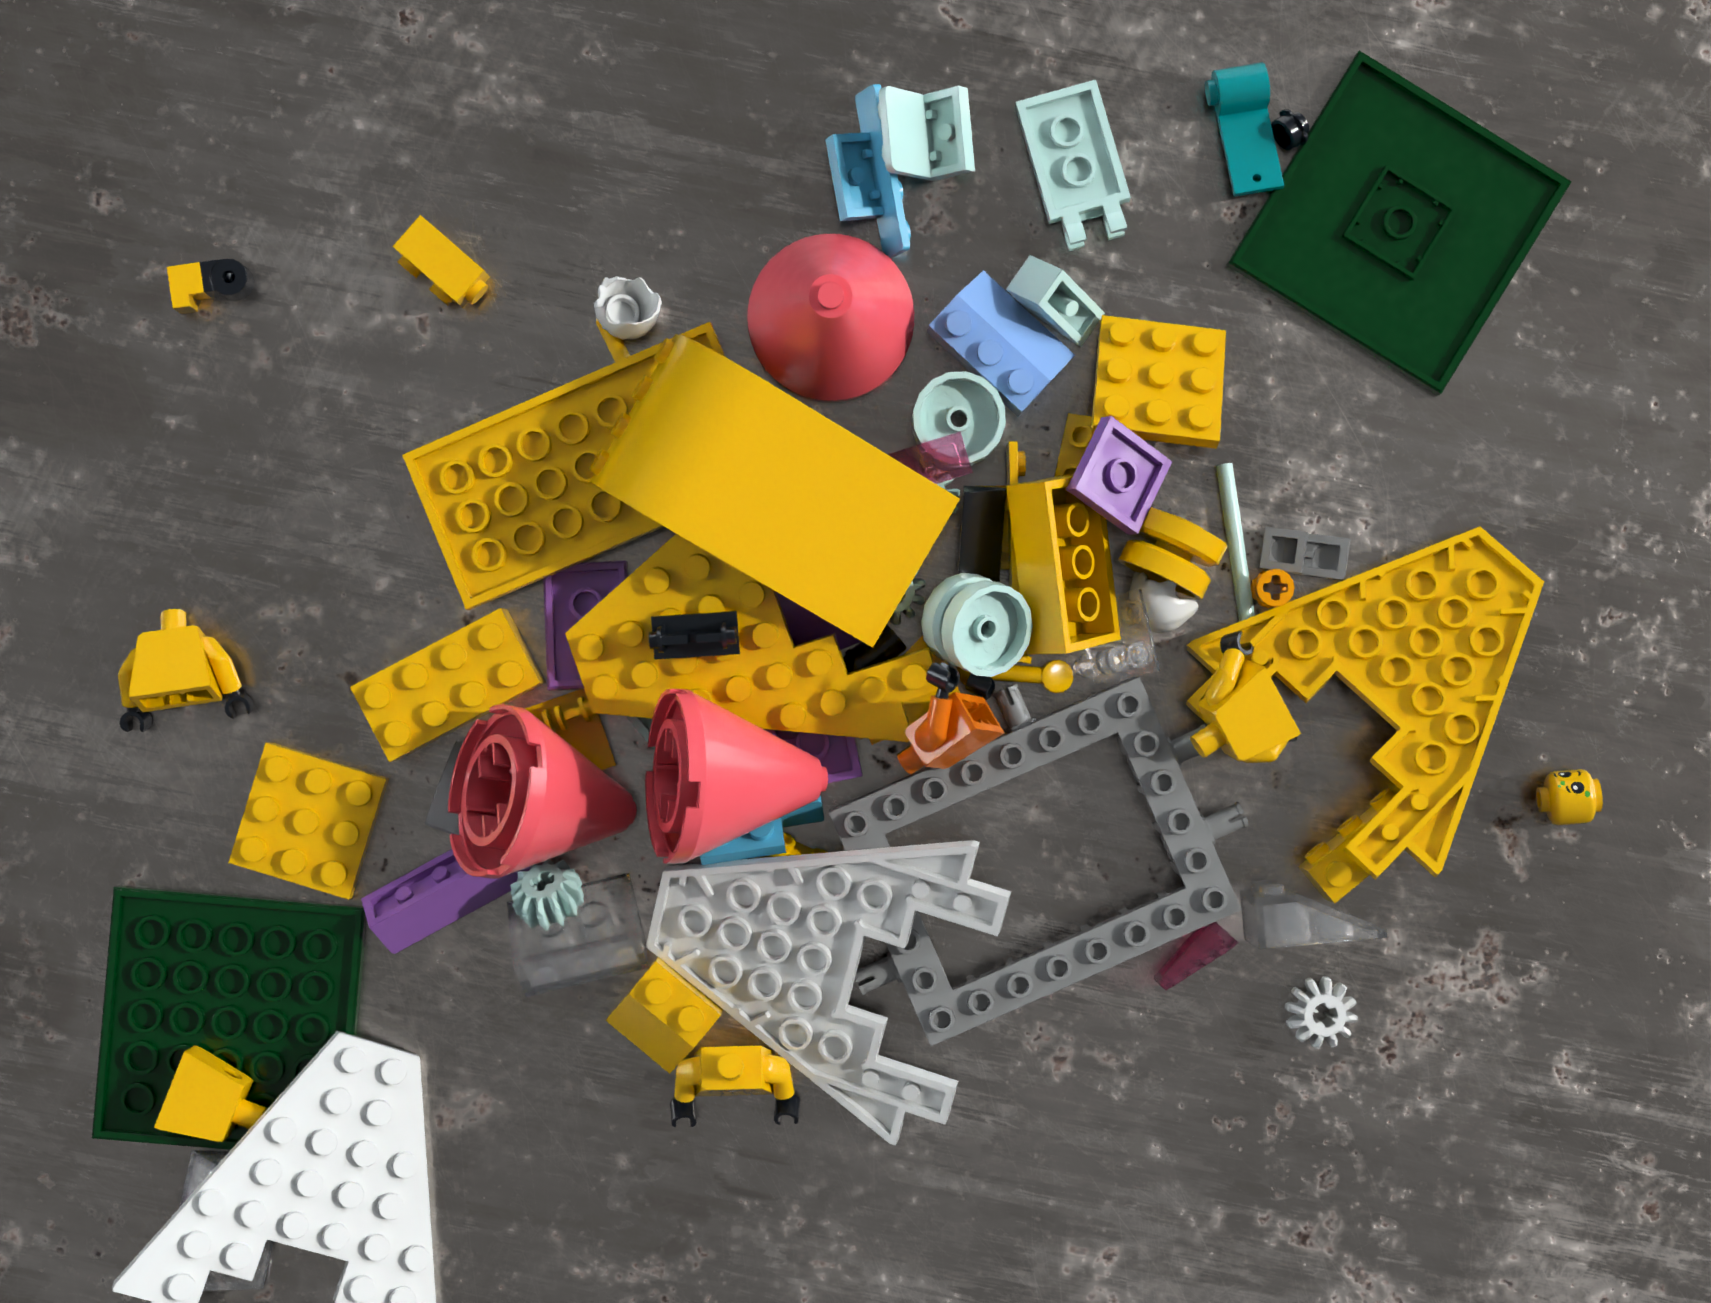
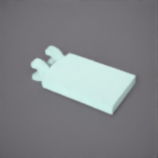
[1015,80,1131,252]

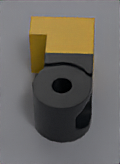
[167,259,254,314]

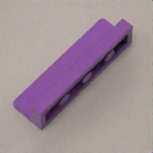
[361,849,531,954]

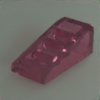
[1154,922,1239,990]

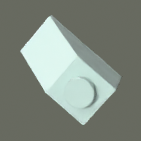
[1006,255,1105,347]

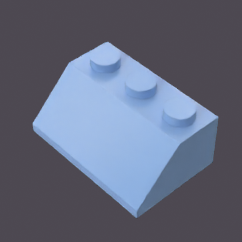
[927,270,1075,417]

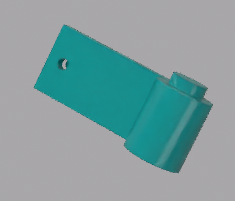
[1205,62,1284,197]

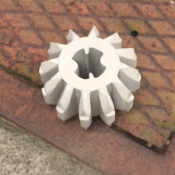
[1285,976,1358,1049]

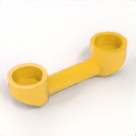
[956,660,1074,693]

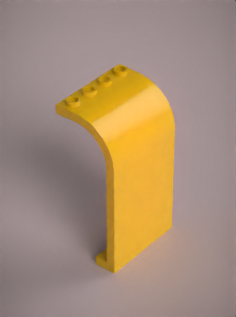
[589,334,960,648]

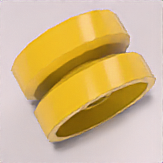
[1118,507,1228,600]

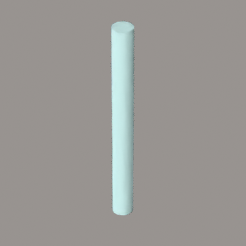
[1216,463,1255,622]

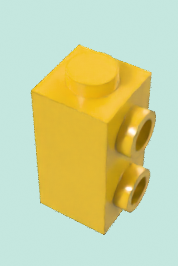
[392,215,490,308]

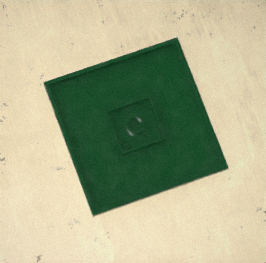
[1226,50,1572,396]

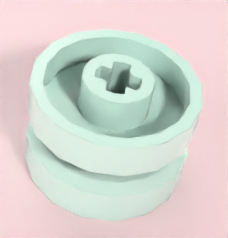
[911,371,1006,469]
[921,573,1033,677]

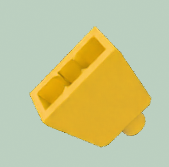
[154,1045,267,1142]

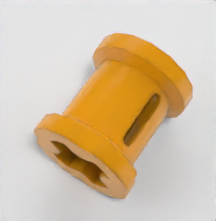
[1251,569,1295,608]

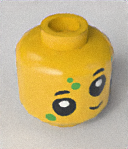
[1536,769,1603,826]

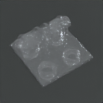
[1073,589,1160,685]

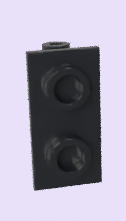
[649,611,740,659]

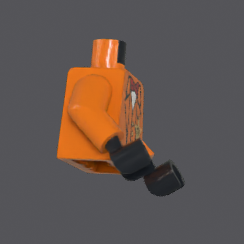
[897,662,1004,774]

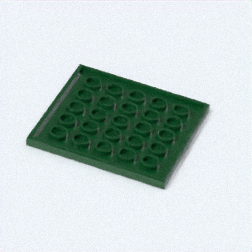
[92,886,367,1150]

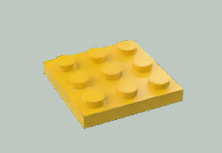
[1091,315,1226,449]
[228,742,389,900]

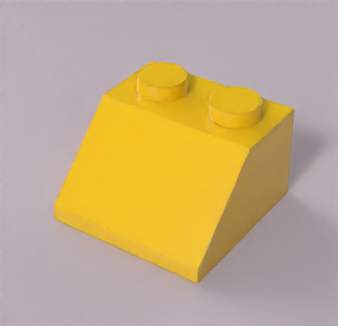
[605,957,723,1074]

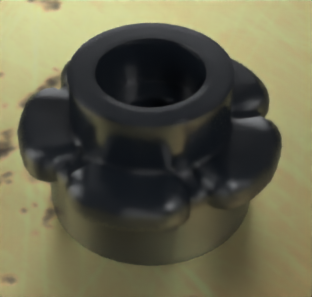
[1271,109,1309,150]

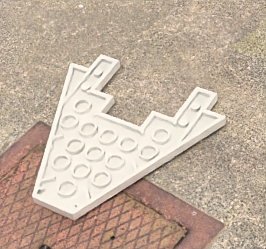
[646,840,1011,1146]
[112,1031,436,1303]

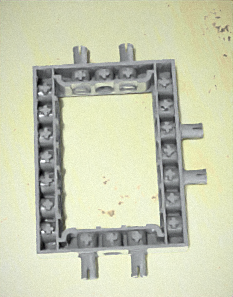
[829,676,1249,1046]

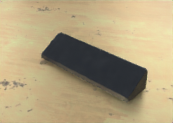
[958,486,1006,582]

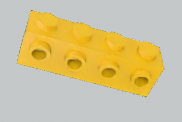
[1298,786,1400,904]

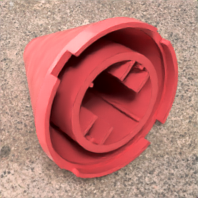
[747,234,915,402]
[645,689,828,864]
[448,704,637,879]

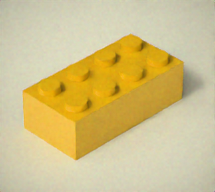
[1006,474,1121,655]
[350,608,546,762]

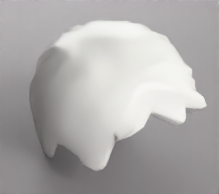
[594,276,662,340]
[1129,572,1198,633]

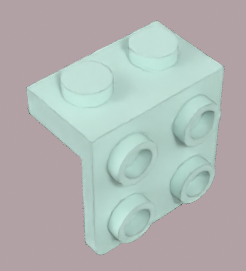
[878,86,975,181]

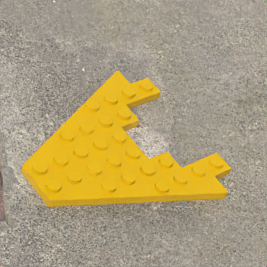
[1186,526,1544,880]
[565,534,938,742]

